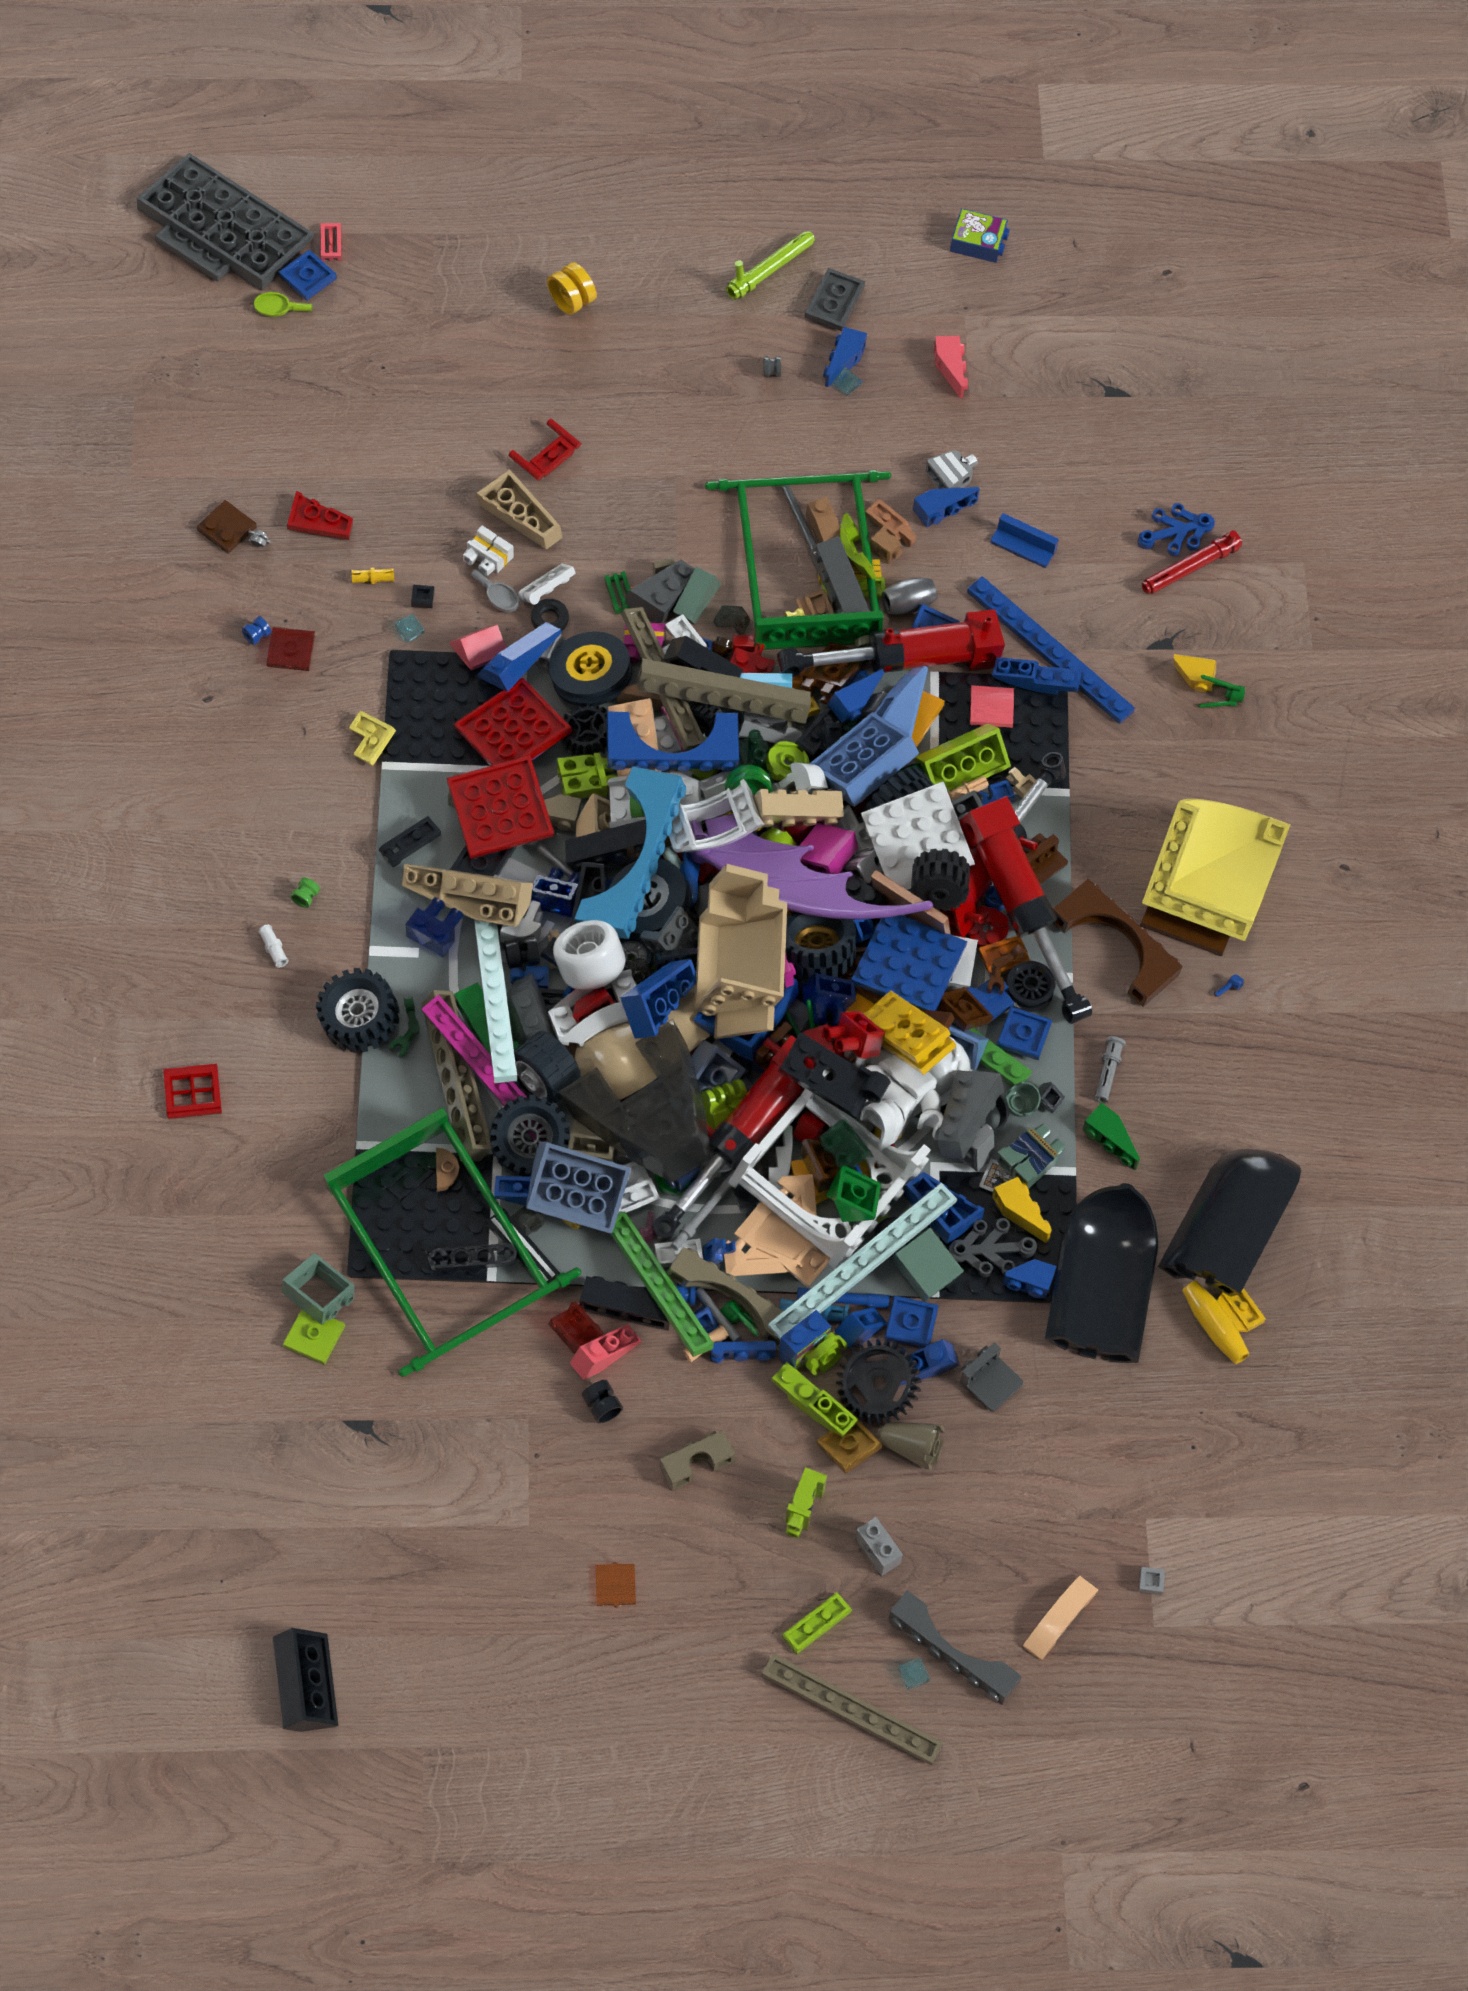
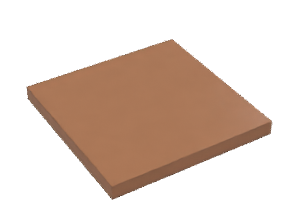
[871,870,951,935]

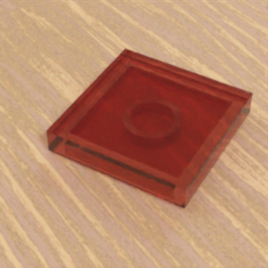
[266,627,315,671]

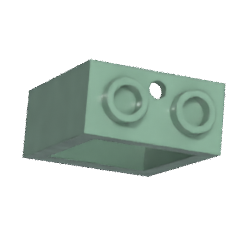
[282,1253,355,1325]

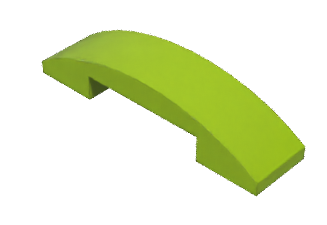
[840,513,876,580]

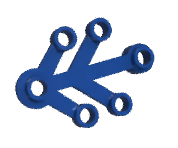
[1138,503,1215,556]

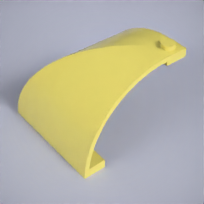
[1142,799,1291,941]

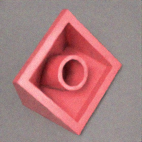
[450,625,506,671]

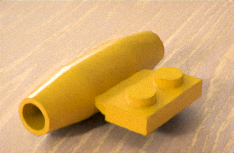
[1182,1280,1266,1364]

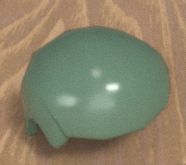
[1005,1082,1041,1117]

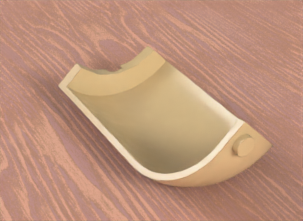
[575,983,710,1105]

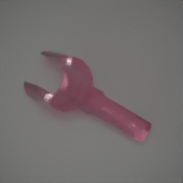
[640,1211,654,1241]

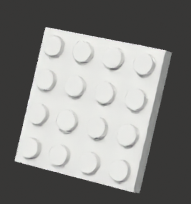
[861,781,975,890]

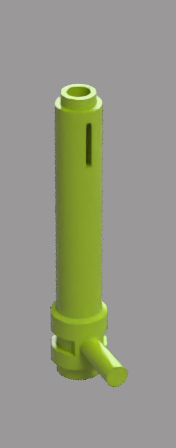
[726,231,815,300]

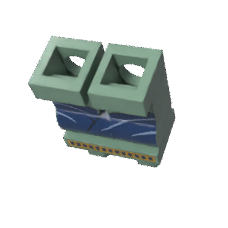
[996,1124,1065,1189]

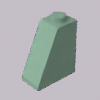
[673,567,721,624]

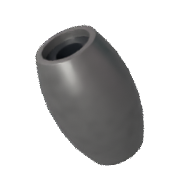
[881,577,937,615]

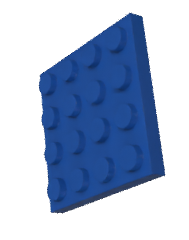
[851,915,968,1011]

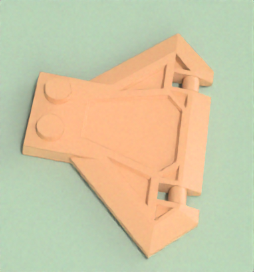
[724,1174,831,1288]

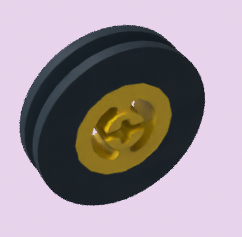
[549,631,632,707]

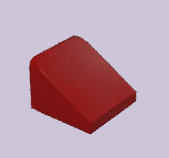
[732,634,754,653]

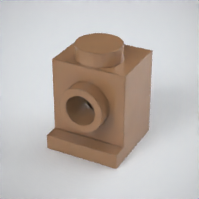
[870,526,903,564]

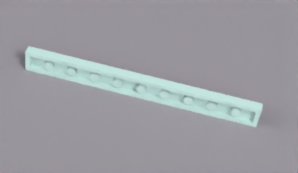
[474,919,517,1083]
[768,1183,957,1340]

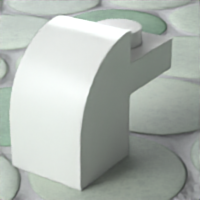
[779,762,828,795]
[500,900,543,943]

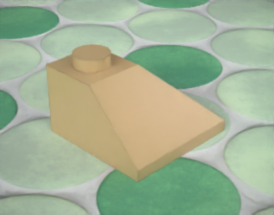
[576,793,611,837]

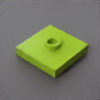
[283,1309,345,1365]

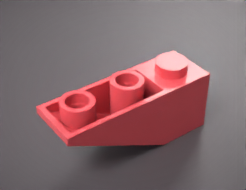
[934,336,968,398]
[570,1324,642,1380]

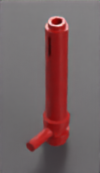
[1142,530,1242,594]

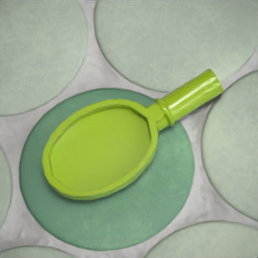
[254,292,312,317]

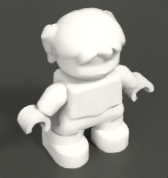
[844,1036,970,1151]

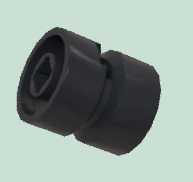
[504,935,540,969]
[582,1380,623,1424]

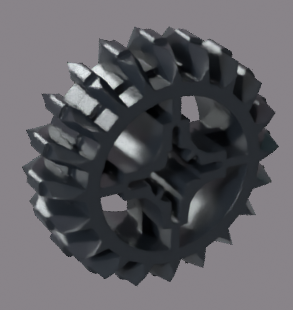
[560,703,607,756]

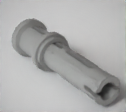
[1095,1036,1126,1103]

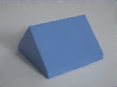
[949,1023,989,1071]

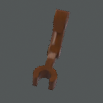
[986,944,1026,995]

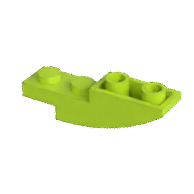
[771,1362,858,1437]

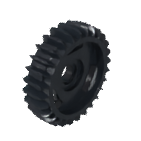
[836,1339,922,1425]

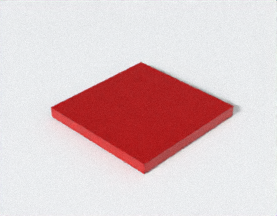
[453,677,573,766]
[446,755,554,859]

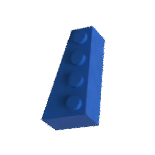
[620,959,696,1039]

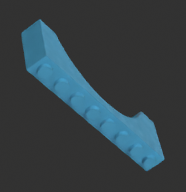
[575,766,686,939]

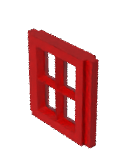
[163,1063,222,1119]

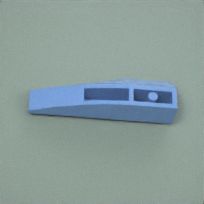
[875,666,928,737]

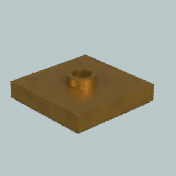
[816,1420,882,1474]

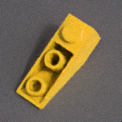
[992,1177,1052,1243]

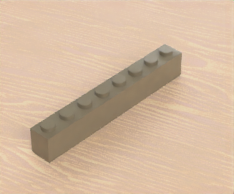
[637,658,811,724]

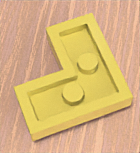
[349,710,396,766]

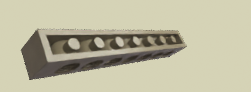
[421,990,492,1162]

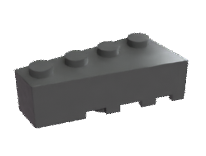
[937,1070,1004,1159]

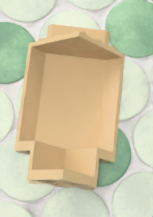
[694,864,787,1039]

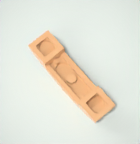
[1023,1576,1098,1661]

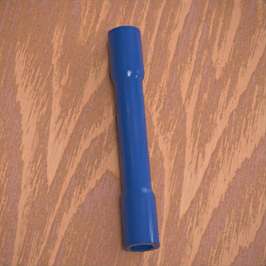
[797,1287,889,1309]

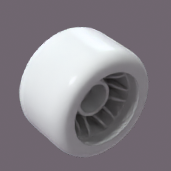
[553,920,626,990]

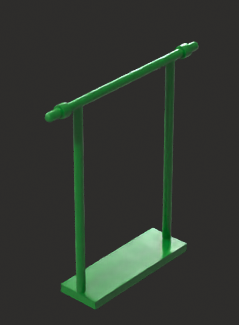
[704,470,892,650]
[324,1108,581,1377]

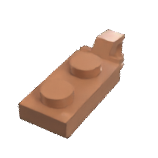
[865,499,916,547]

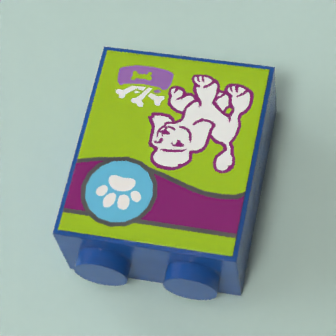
[950,208,1010,263]
[778,1310,831,1371]

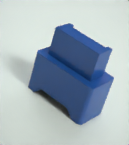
[968,973,1014,1021]

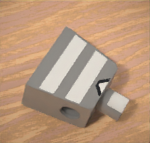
[925,450,978,489]
[843,847,883,884]

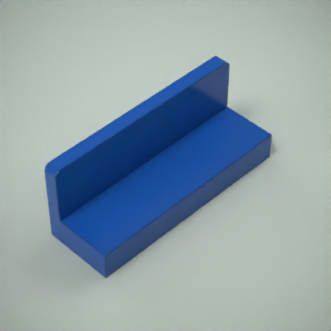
[991,513,1059,568]

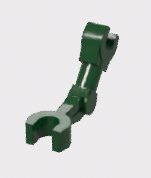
[389,997,420,1058]

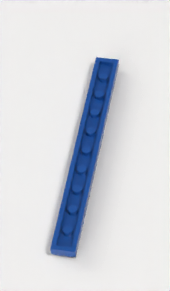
[967,576,1135,724]

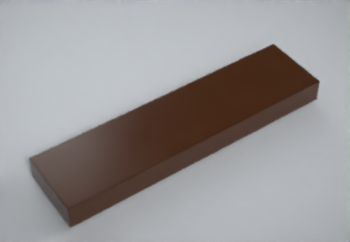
[1140,906,1230,956]

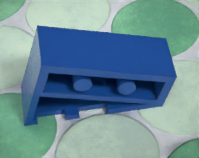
[904,1172,984,1245]

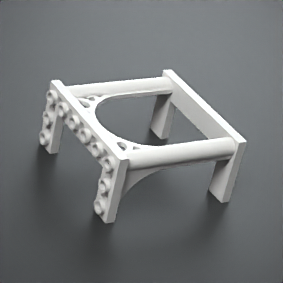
[728,1070,931,1269]

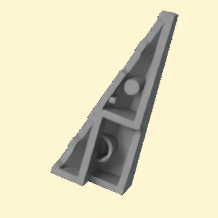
[738,711,824,750]

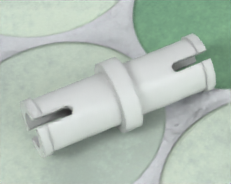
[258,924,289,968]

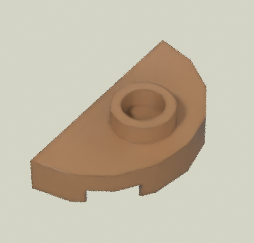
[436,1148,459,1192]

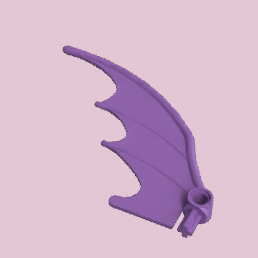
[690,814,933,919]

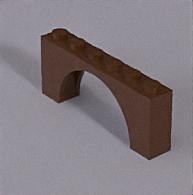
[1053,879,1183,1007]

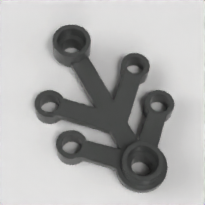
[949,1218,1037,1277]

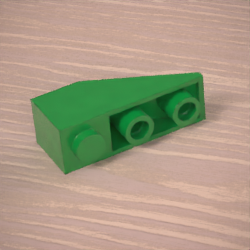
[1083,1102,1140,1170]

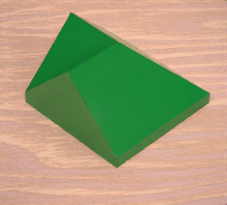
[826,1164,881,1222]

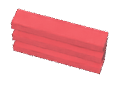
[321,223,342,261]

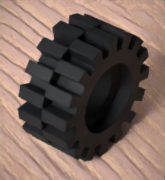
[690,702,722,737]

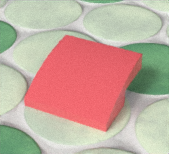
[970,685,1014,728]

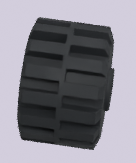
[911,848,970,911]

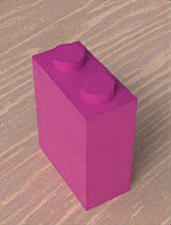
[800,823,859,874]

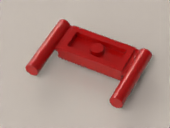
[508,418,581,481]

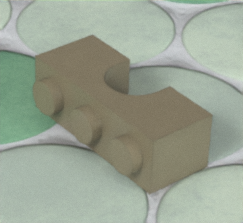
[660,1430,736,1491]

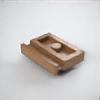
[796,589,834,615]

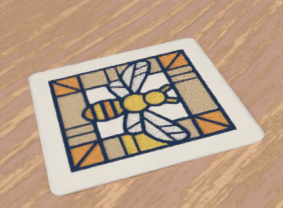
[979,1159,1014,1192]

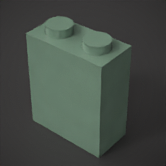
[891,1228,964,1302]

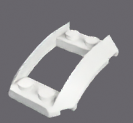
[607,772,702,828]
[669,779,765,853]
[548,969,636,1047]

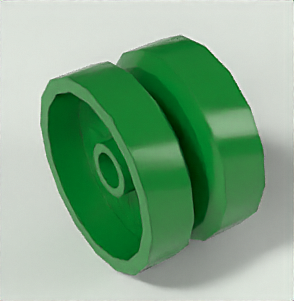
[725,765,773,814]

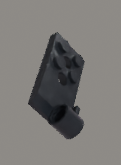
[778,1032,891,1119]

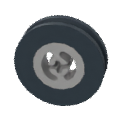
[608,858,692,940]

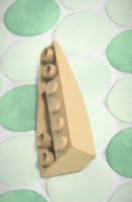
[402,864,533,927]

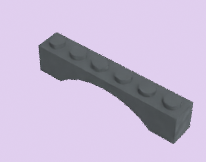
[888,1590,1022,1705]

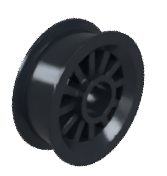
[1006,961,1056,1012]

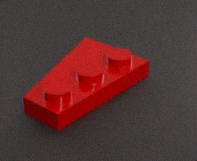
[287,491,353,540]

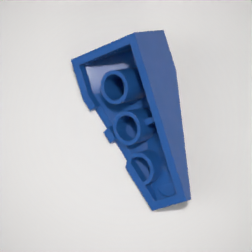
[477,622,562,692]

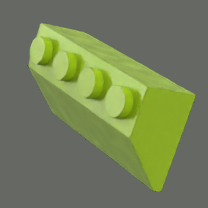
[914,723,1011,791]

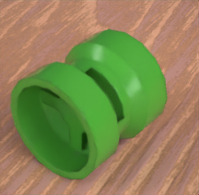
[290,877,320,908]

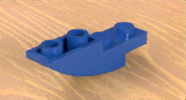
[992,657,1081,695]

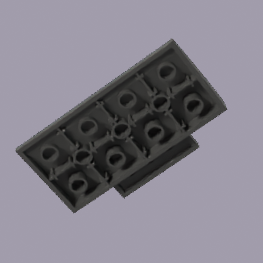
[137,153,314,290]

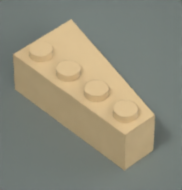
[477,470,563,549]
[753,789,844,827]

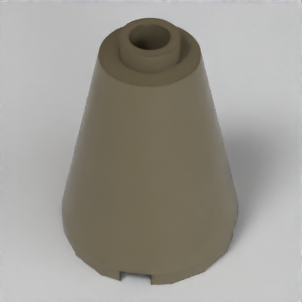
[877,1422,945,1470]

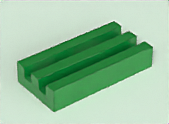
[604,571,631,614]

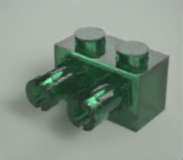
[738,729,771,779]
[819,1119,873,1170]

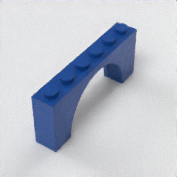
[606,711,739,772]

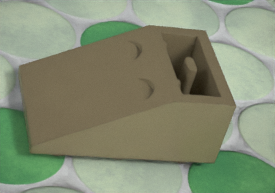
[568,1102,622,1162]

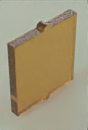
[595,1562,636,1608]

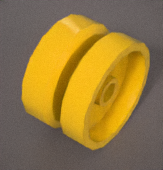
[547,262,597,315]

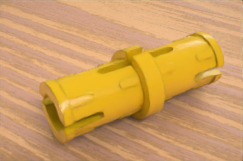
[351,567,394,584]

